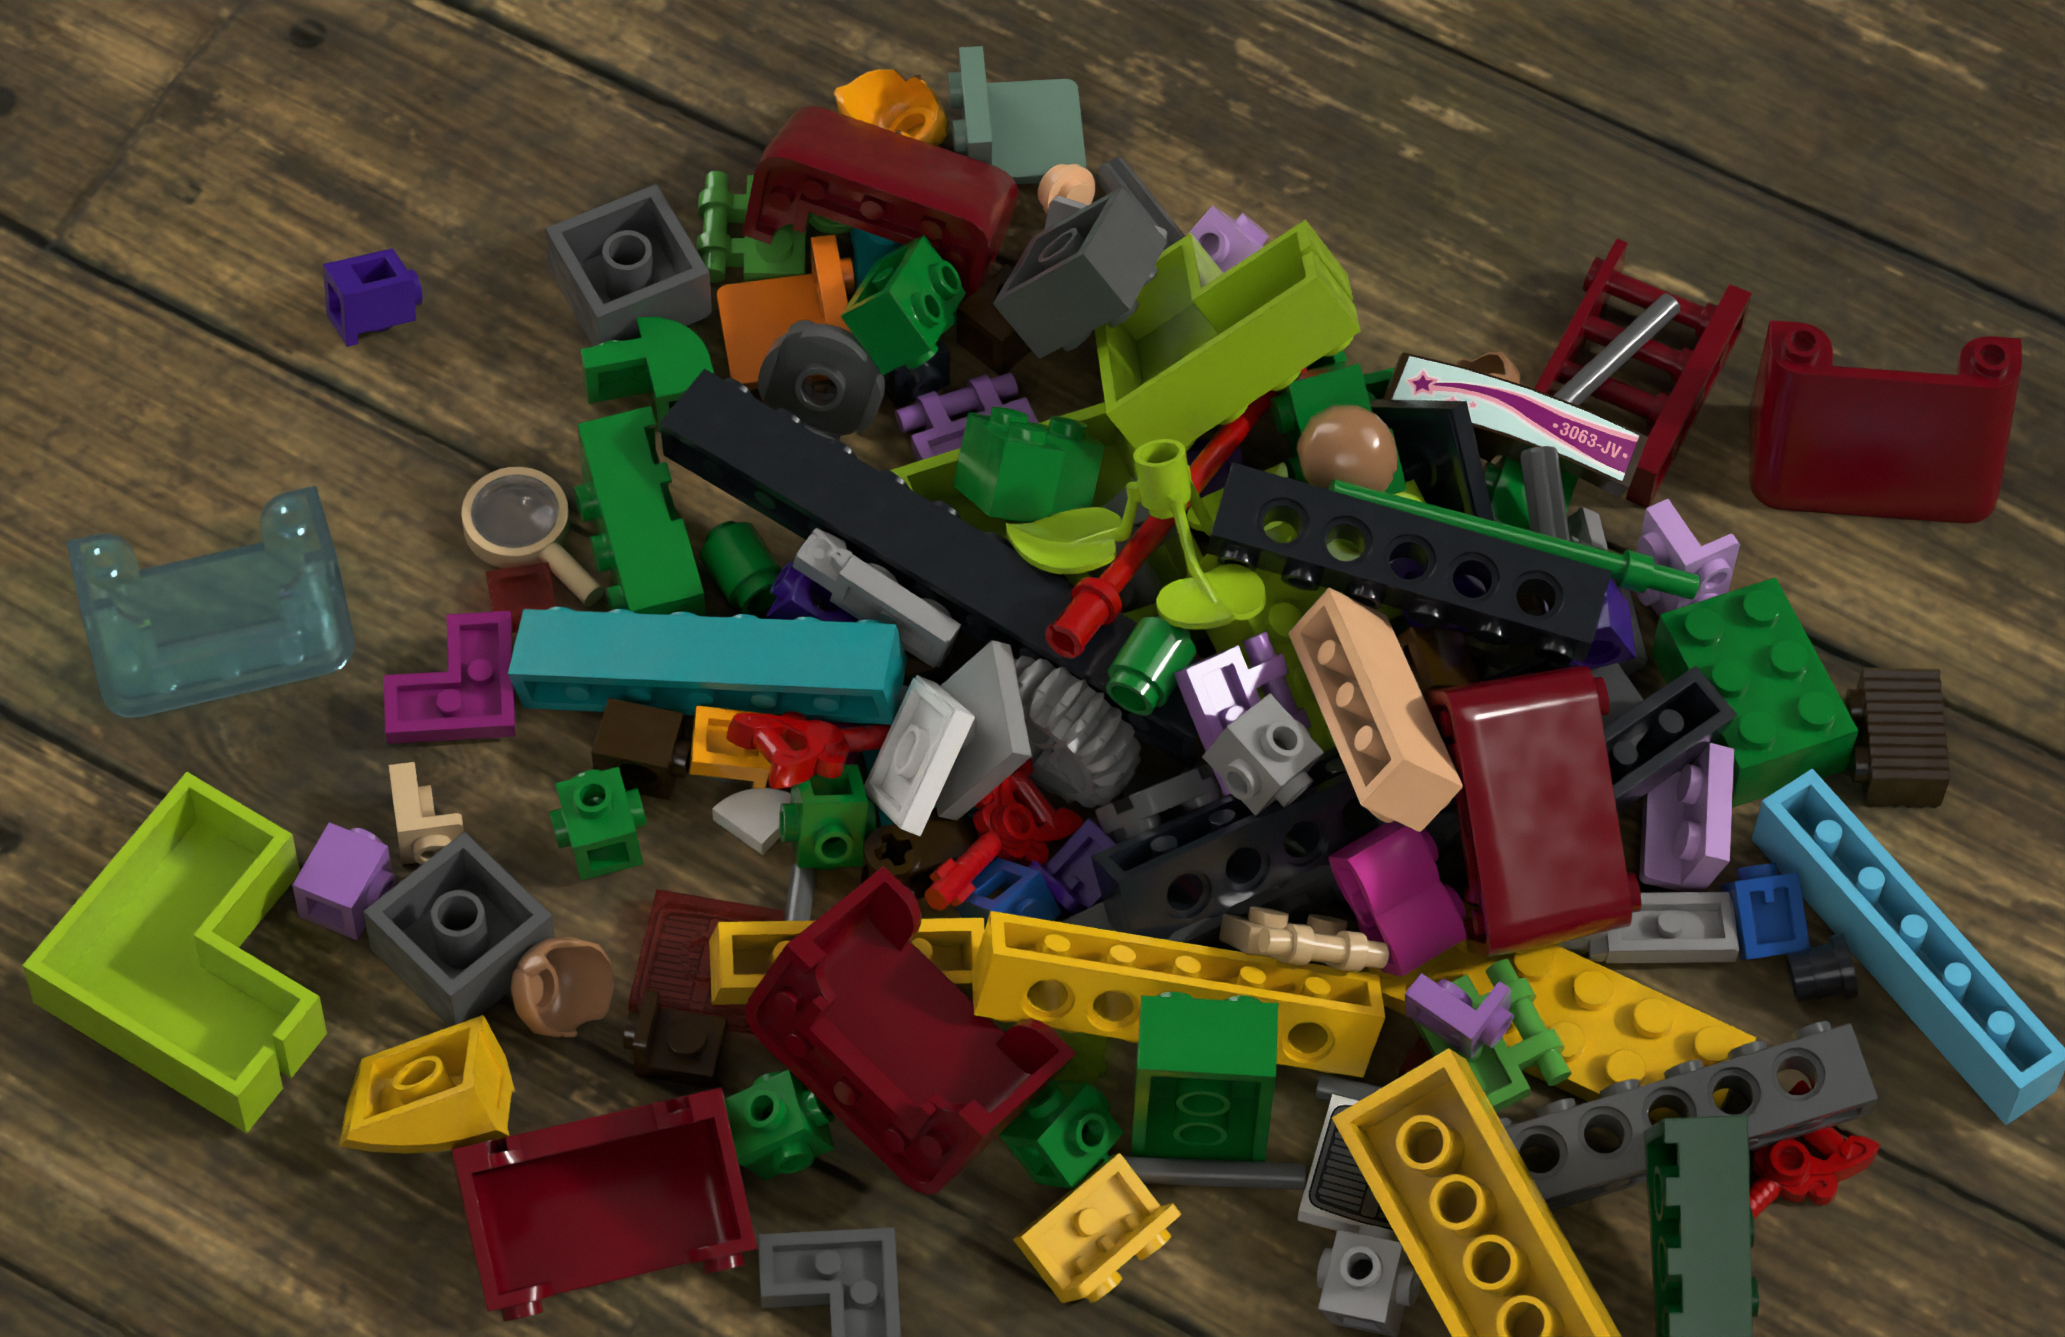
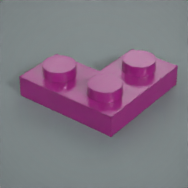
[384,611,516,744]

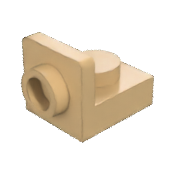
[389,762,464,865]

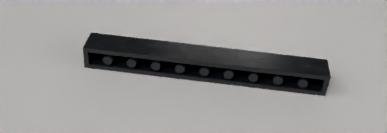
[660,368,1206,769]

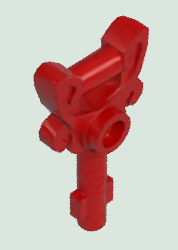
[726,711,891,789]
[924,757,1084,911]
[1749,1080,1880,1219]

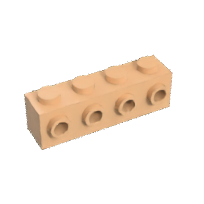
[1288,588,1463,832]

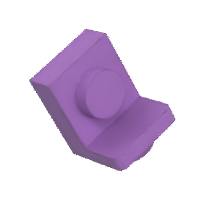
[1405,973,1514,1060]

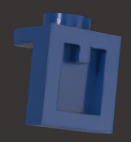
[1720,863,1810,960]

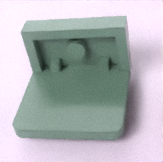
[948,46,1086,184]

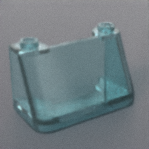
[66,486,355,718]

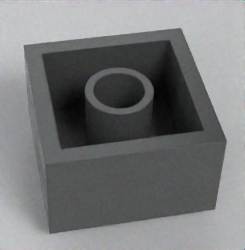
[545,184,712,346]
[993,187,1167,359]
[363,831,555,1027]

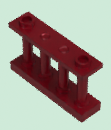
[1534,238,1752,508]

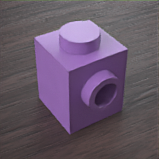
[292,822,396,940]

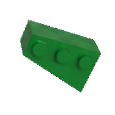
[573,406,706,616]

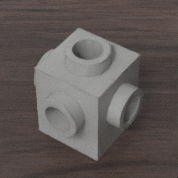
[1202,693,1324,816]
[1317,1225,1421,1337]

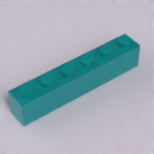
[508,607,908,725]

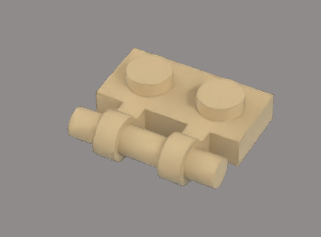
[1219,906,1389,972]

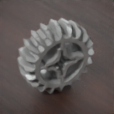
[1013,655,1142,808]

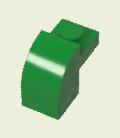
[580,317,714,432]

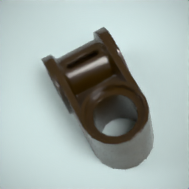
[861,807,991,900]

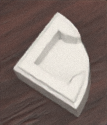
[712,788,791,855]

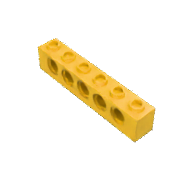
[972,911,1385,1078]

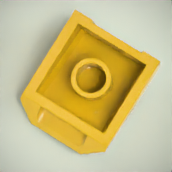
[339,1015,515,1154]

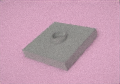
[936,640,1032,821]

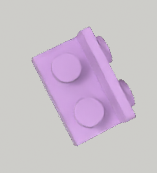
[1639,743,1734,892]

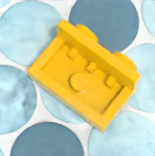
[1013,1153,1181,1303]

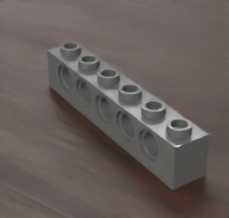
[1500,1021,1878,1211]

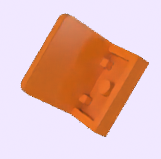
[717,234,855,390]

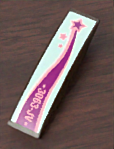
[1382,352,1648,498]

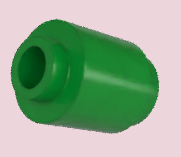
[700,521,782,616]
[1106,615,1196,716]

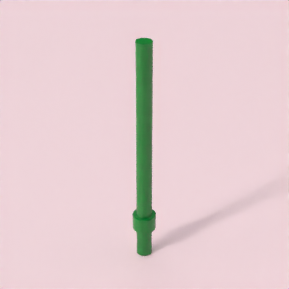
[1329,479,1700,600]

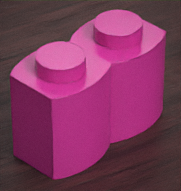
[1328,821,1467,977]

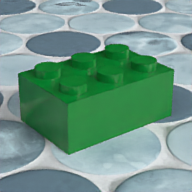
[1651,577,1858,808]
[1130,992,1279,1161]

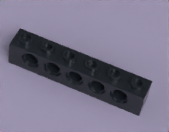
[1207,462,1612,664]

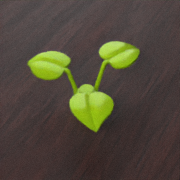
[1006,439,1288,630]

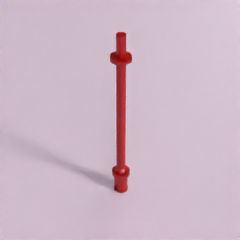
[1045,368,1307,659]

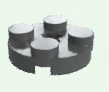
[758,320,885,441]
[1094,764,1222,843]

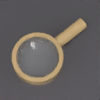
[461,467,604,606]

